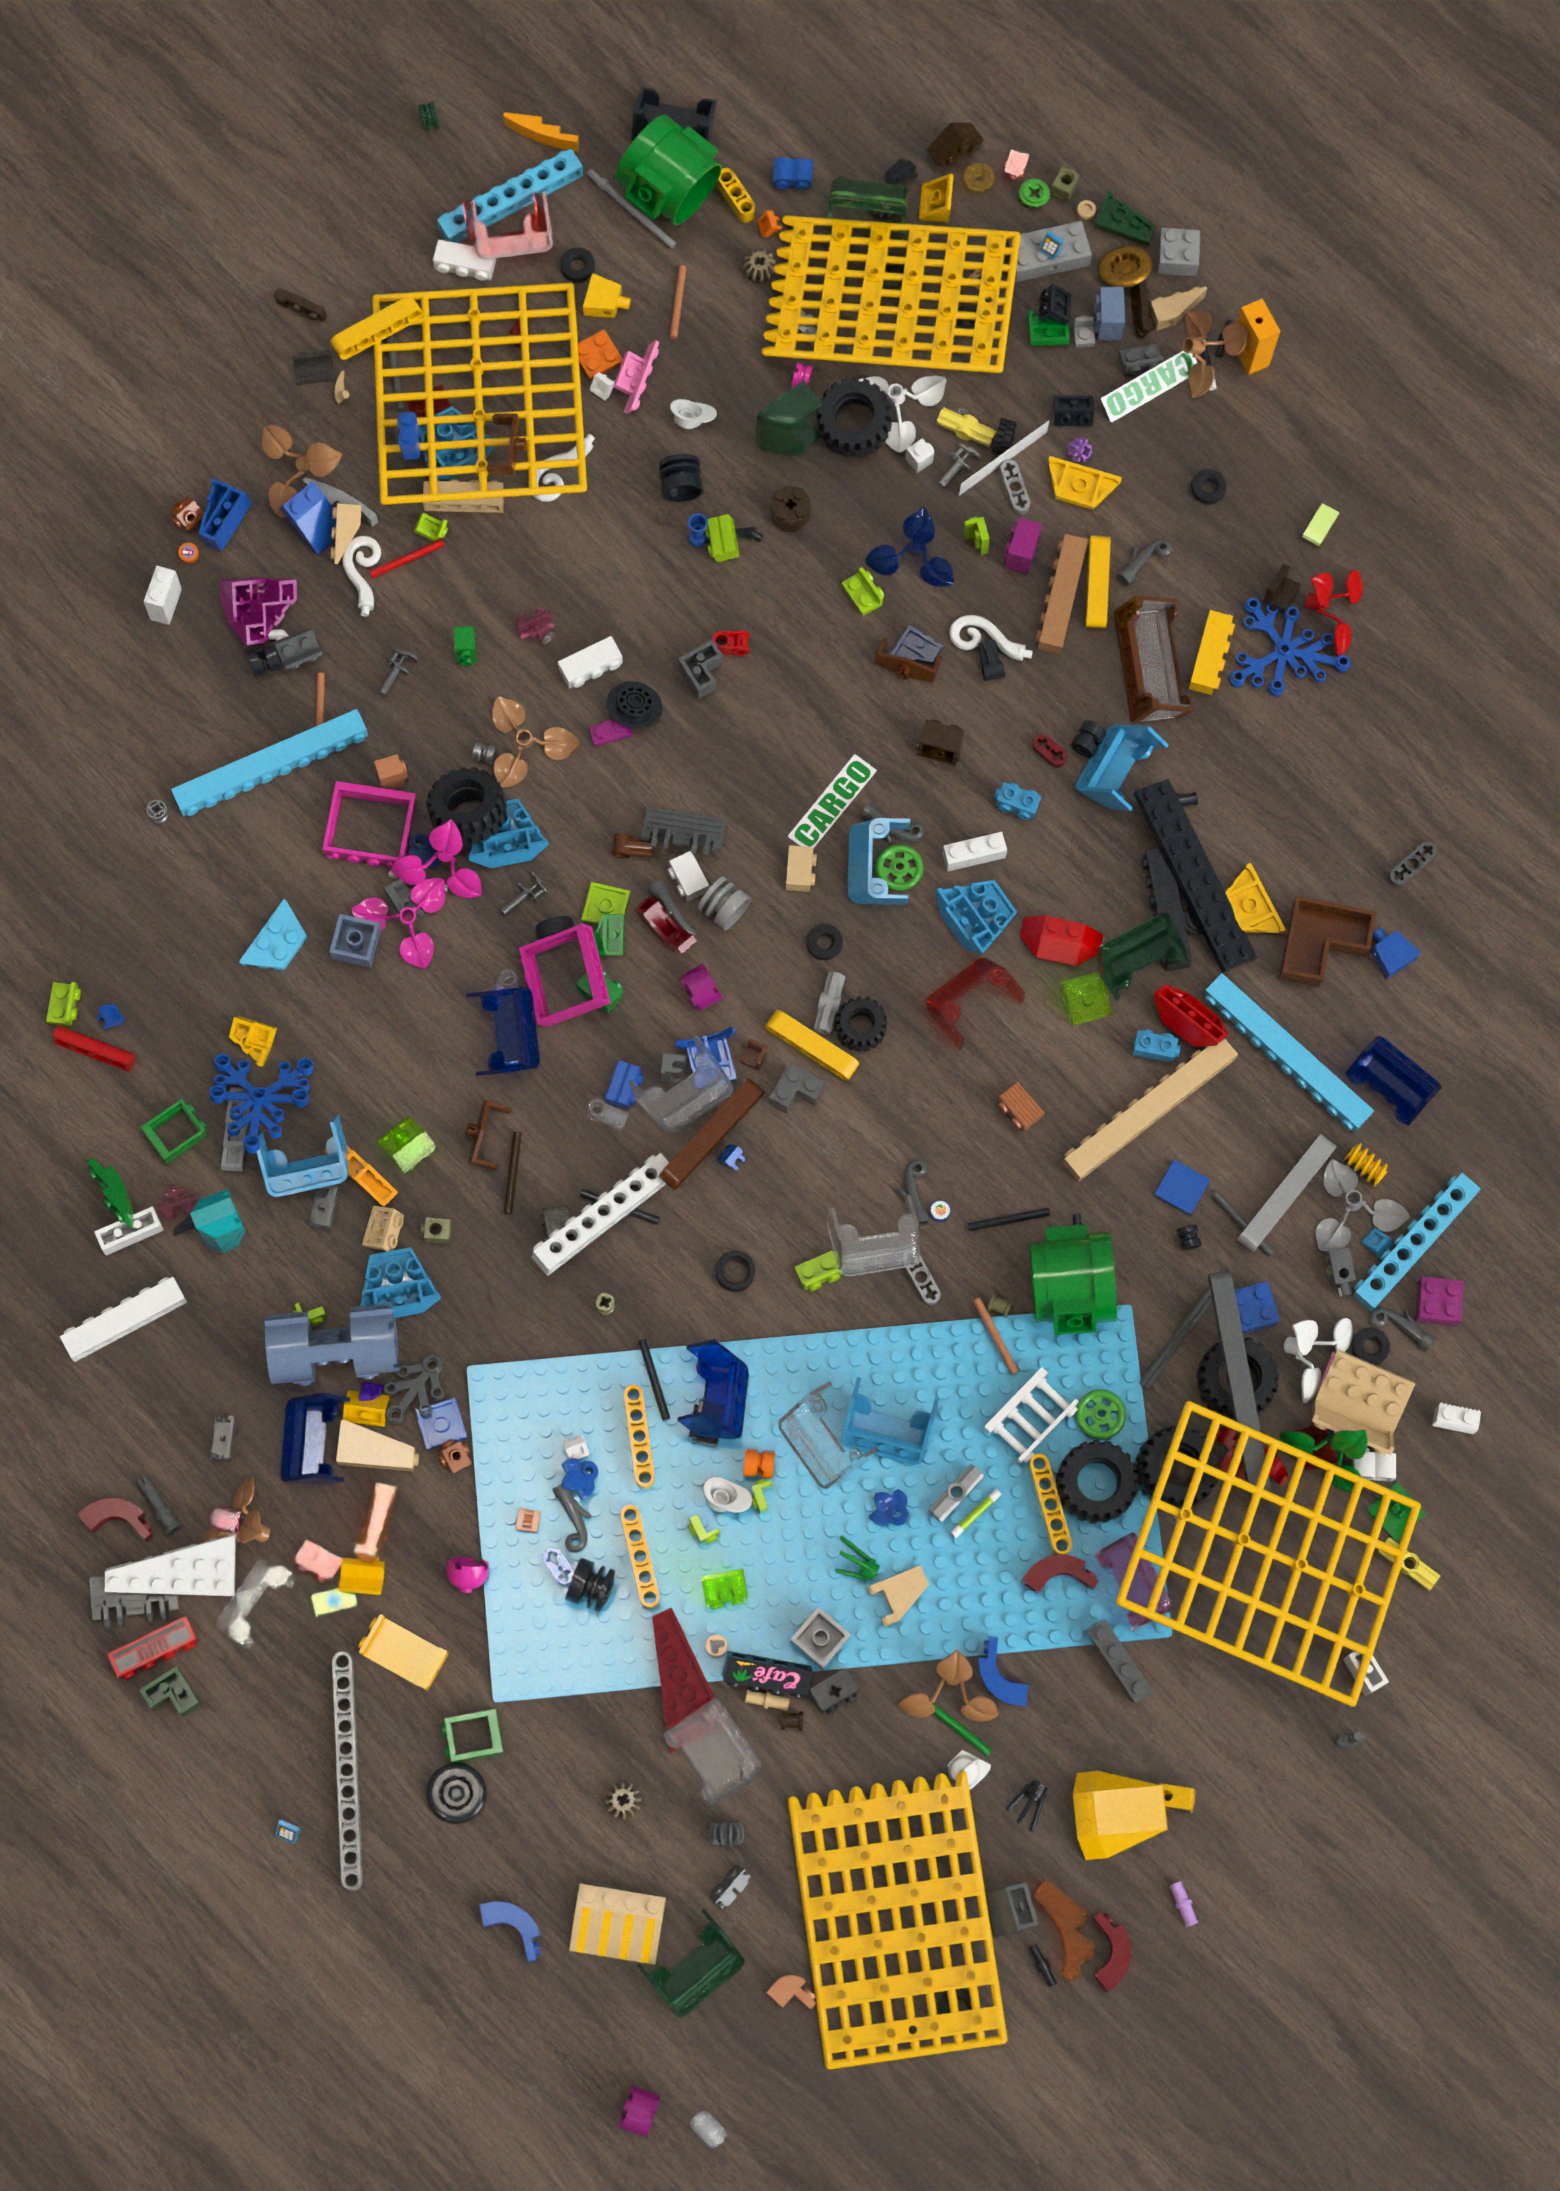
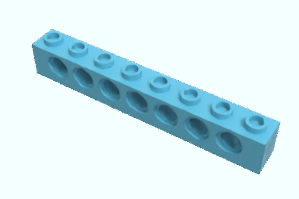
[437,148,583,243]
[1352,1173,1481,1312]

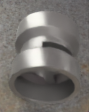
[472,741,497,765]
[146,800,169,825]

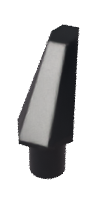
[735,527,764,542]
[173,1214,195,1236]

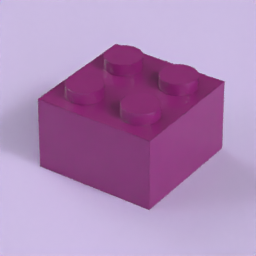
[1003,517,1042,575]
[1415,1276,1464,1326]

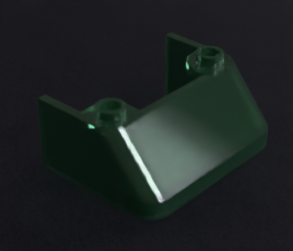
[828,177,909,233]
[756,380,824,457]
[1097,913,1189,1001]
[636,1908,745,2017]

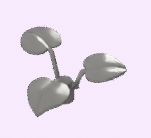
[1316,1159,1410,1252]

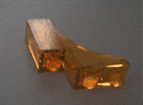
[354,1483,398,1564]
[1031,1879,1096,1982]

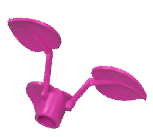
[391,819,482,898]
[352,878,445,969]

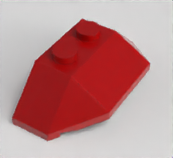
[1020,915,1103,967]
[1154,984,1229,1047]

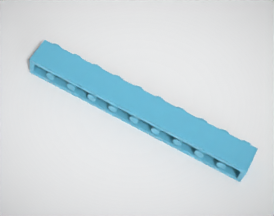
[171,709,368,816]
[1203,973,1374,1133]

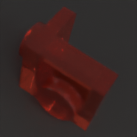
[1002,149,1030,180]

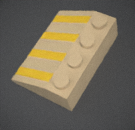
[569,1884,666,1965]

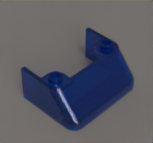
[466,987,540,1076]
[677,1339,749,1440]
[280,1393,350,1485]

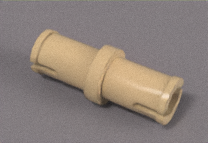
[745,1689,789,1711]

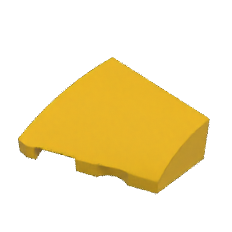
[229,1016,277,1067]

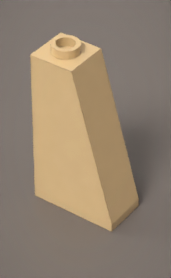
[336,1420,419,1472]

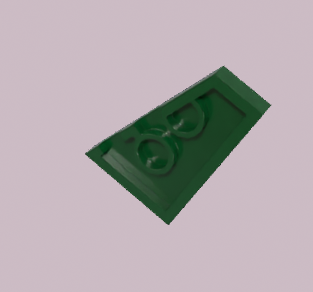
[1094,191,1156,246]

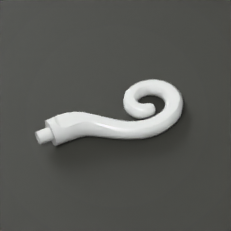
[528,434,595,502]
[342,535,381,617]
[949,615,1033,661]

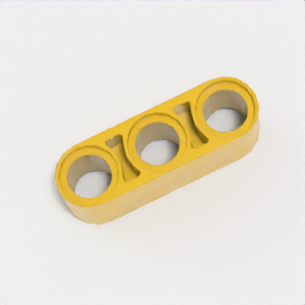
[717,168,755,223]

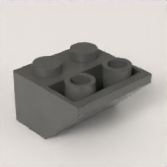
[985,1882,1039,1938]

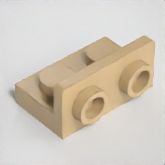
[362,1206,404,1252]

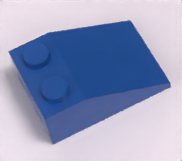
[279,481,336,555]

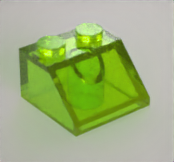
[1060,970,1112,1026]
[377,1116,437,1173]
[701,1569,748,1610]

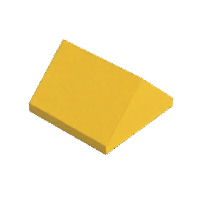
[919,174,953,223]

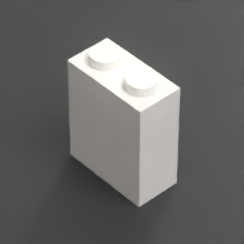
[144,565,182,625]

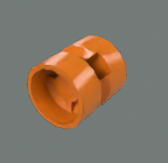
[743,1449,775,1479]

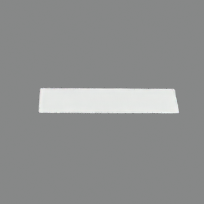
[959,420,1050,496]

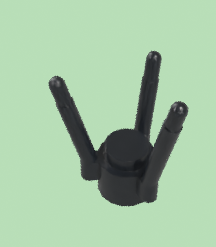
[1006,1780,1048,1832]

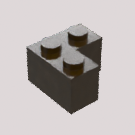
[927,122,984,167]

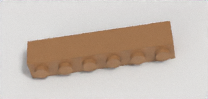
[1035,534,1088,655]

